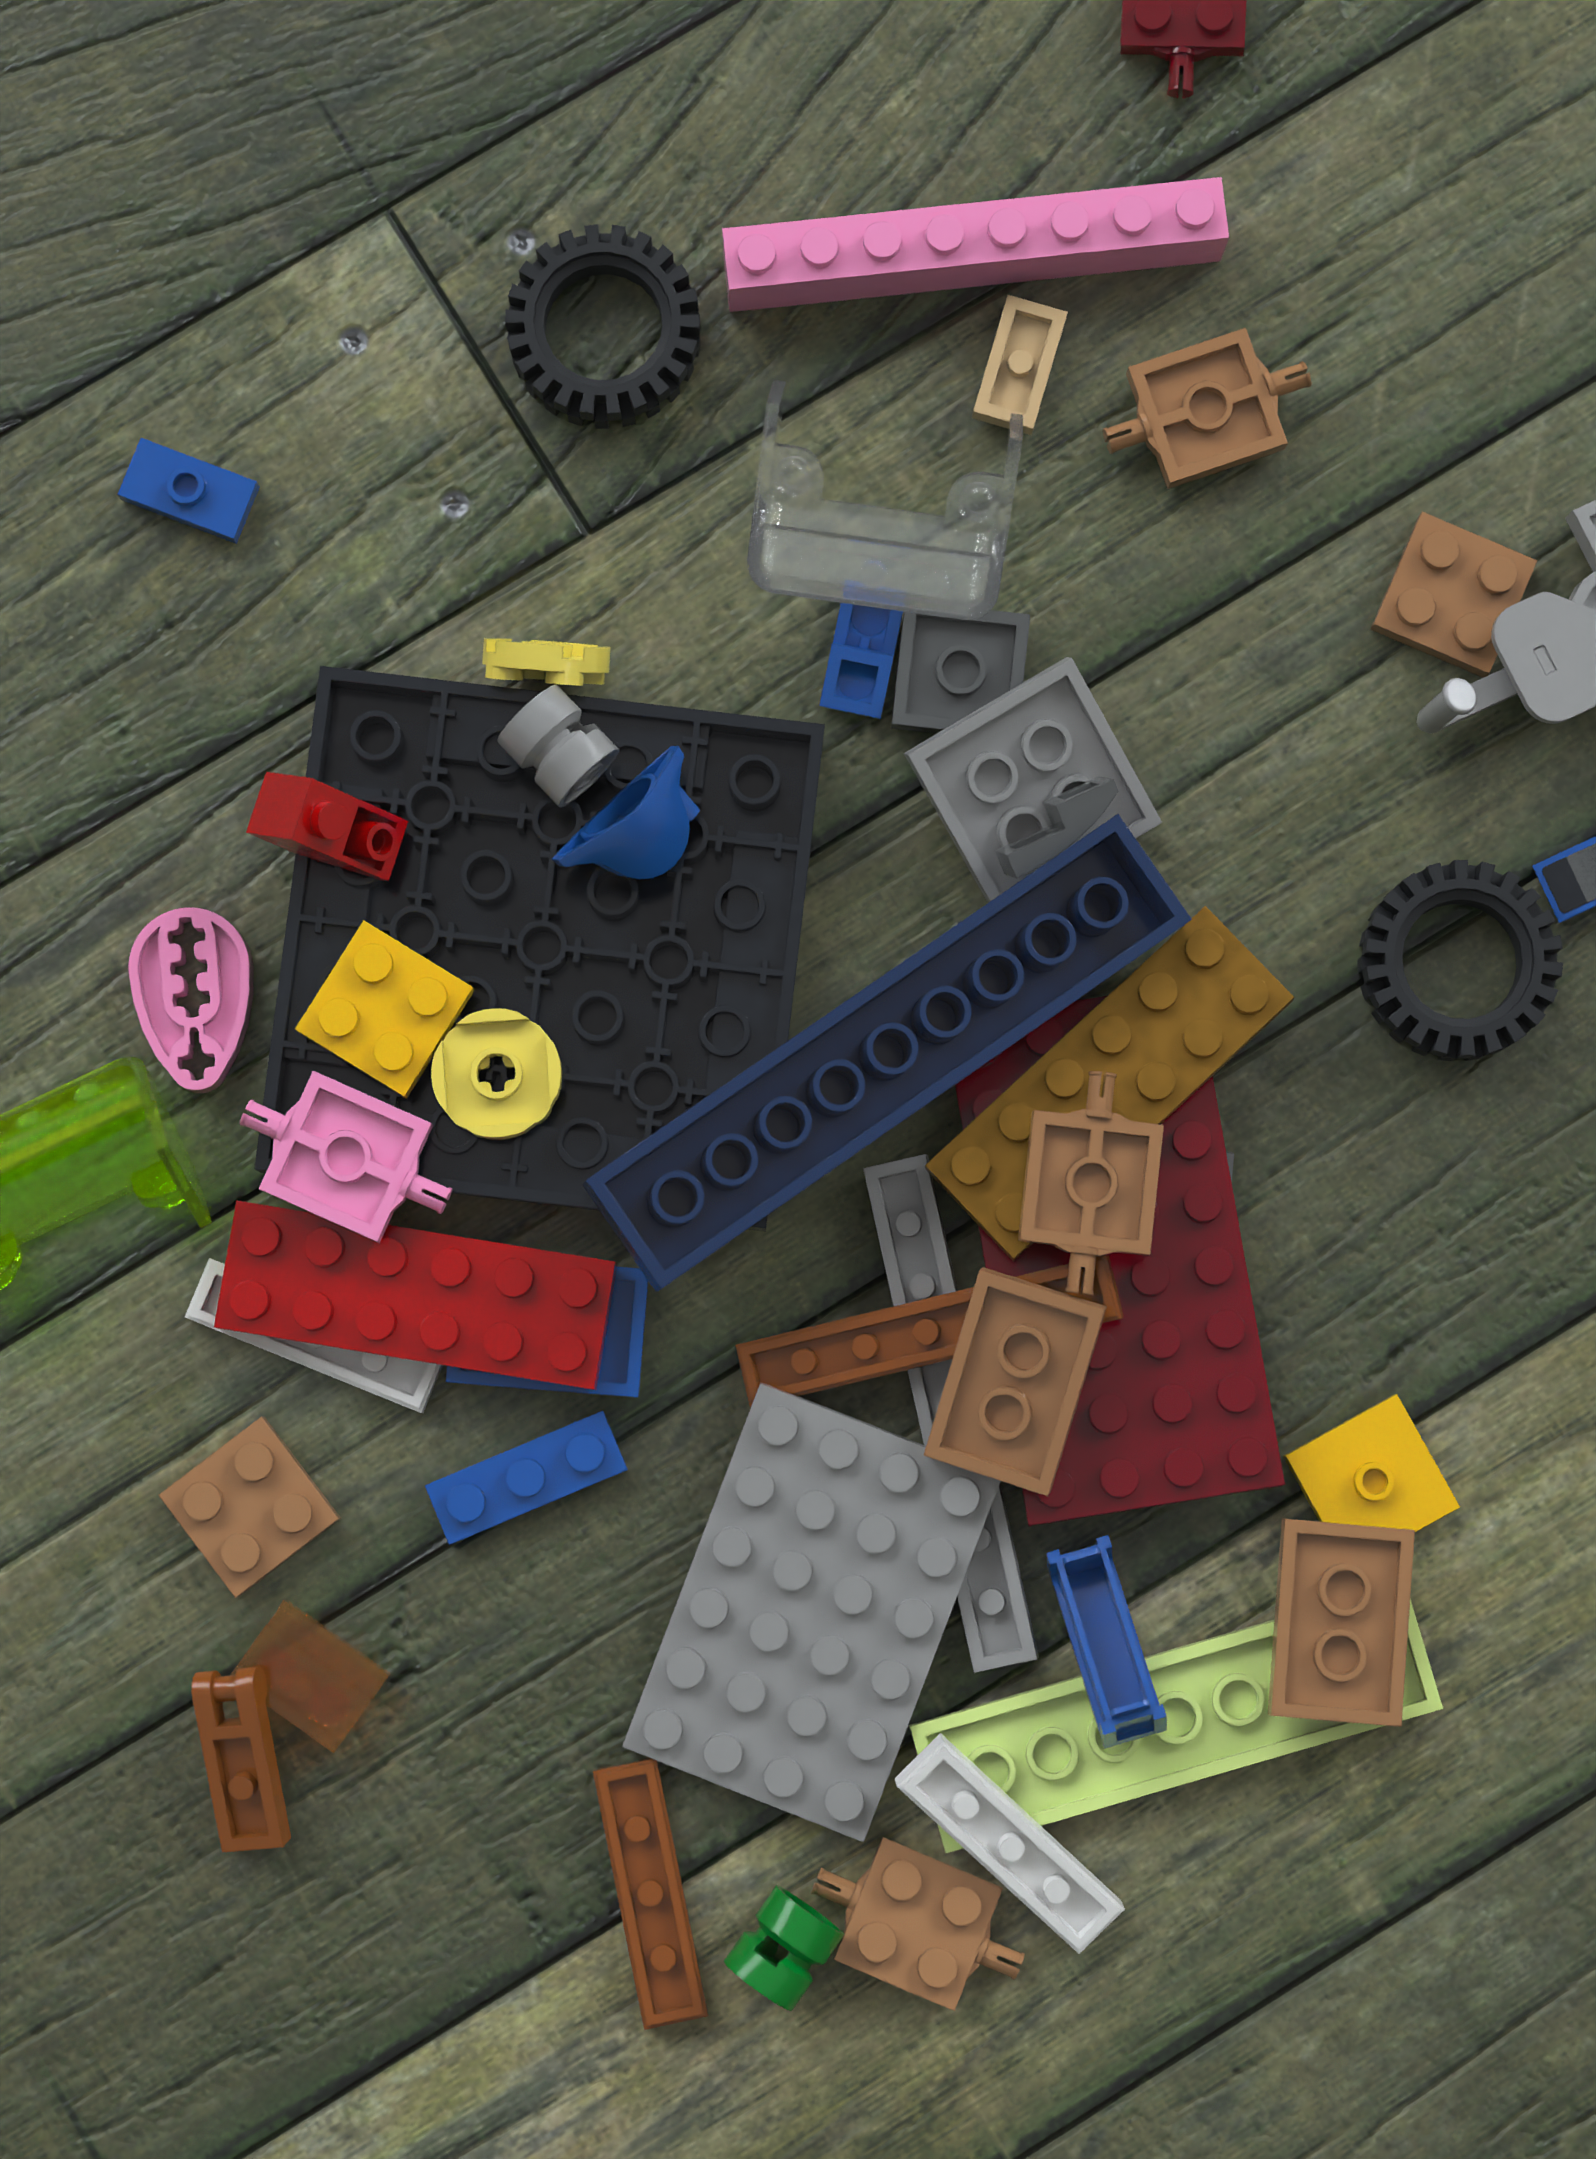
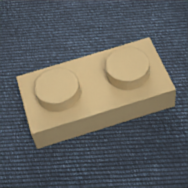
[972,295,1068,435]

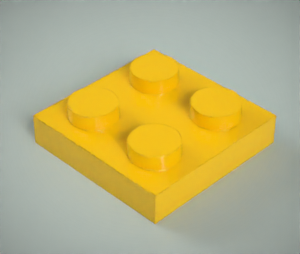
[295,920,475,1099]

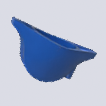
[552,746,700,879]

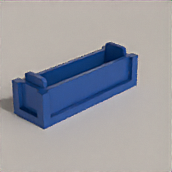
[1046,1535,1167,1749]

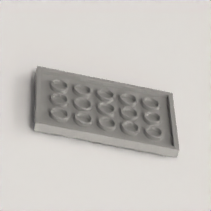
[622,1383,1001,1842]

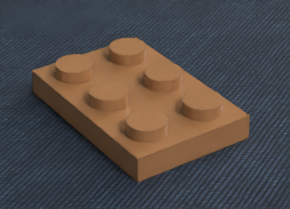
[923,1267,1107,1496]
[1268,1519,1415,1727]

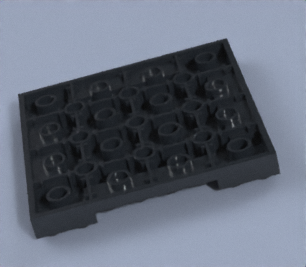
[254,666,825,1232]

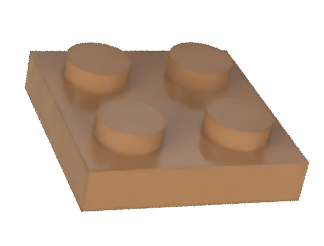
[1370,512,1537,678]
[159,1416,341,1598]

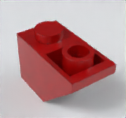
[246,772,408,881]

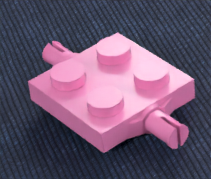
[240,1071,452,1243]

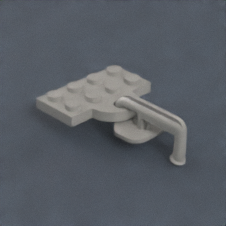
[1416,500,1596,733]

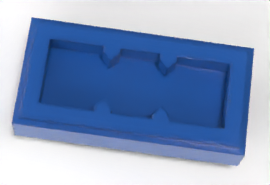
[117,438,260,544]

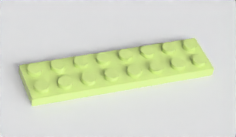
[909,1599,1443,1853]

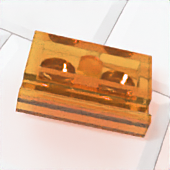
[231,1599,391,1753]

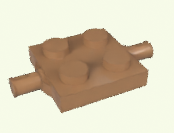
[1103,328,1312,489]
[1018,1071,1164,1295]
[811,1837,1025,2011]

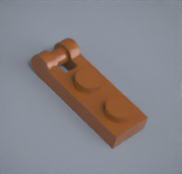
[191,1666,291,1853]

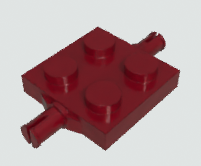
[1120,0,1247,98]

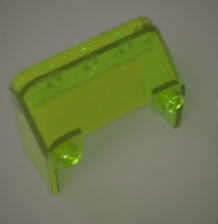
[0,1057,212,1289]

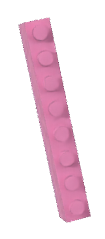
[722,177,1229,312]

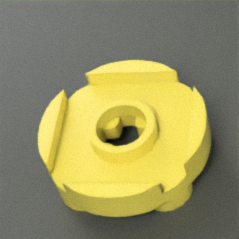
[482,638,611,686]
[431,1009,562,1140]

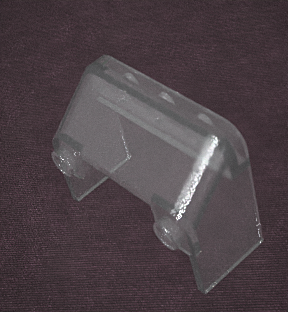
[747,380,1023,620]

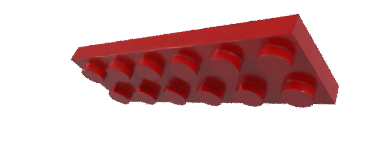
[214,1200,618,1390]

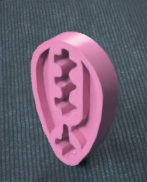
[128,908,253,1093]

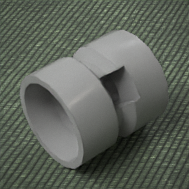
[497,685,619,807]

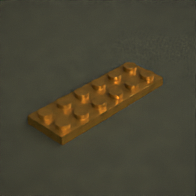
[925,906,1294,1262]

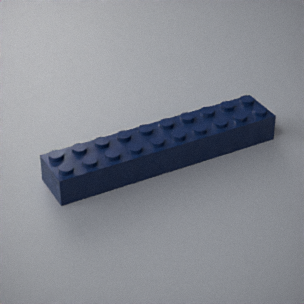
[582,814,1192,1292]

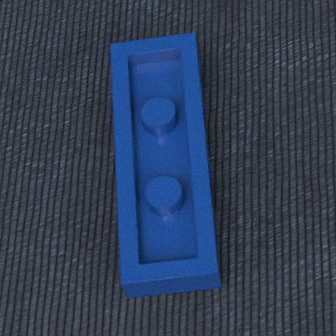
[425,1411,628,1545]

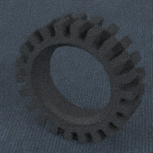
[505,224,701,429]
[1357,860,1563,1062]

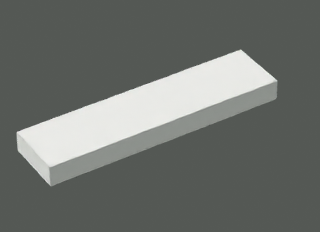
[185,1258,443,1413]
[894,1733,1125,1954]

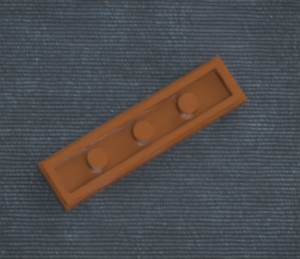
[593,1758,708,2030]

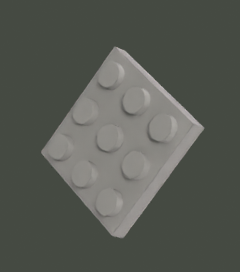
[904,657,1162,903]

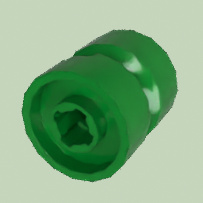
[723,1885,845,2011]

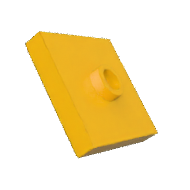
[1283,1394,1460,1532]

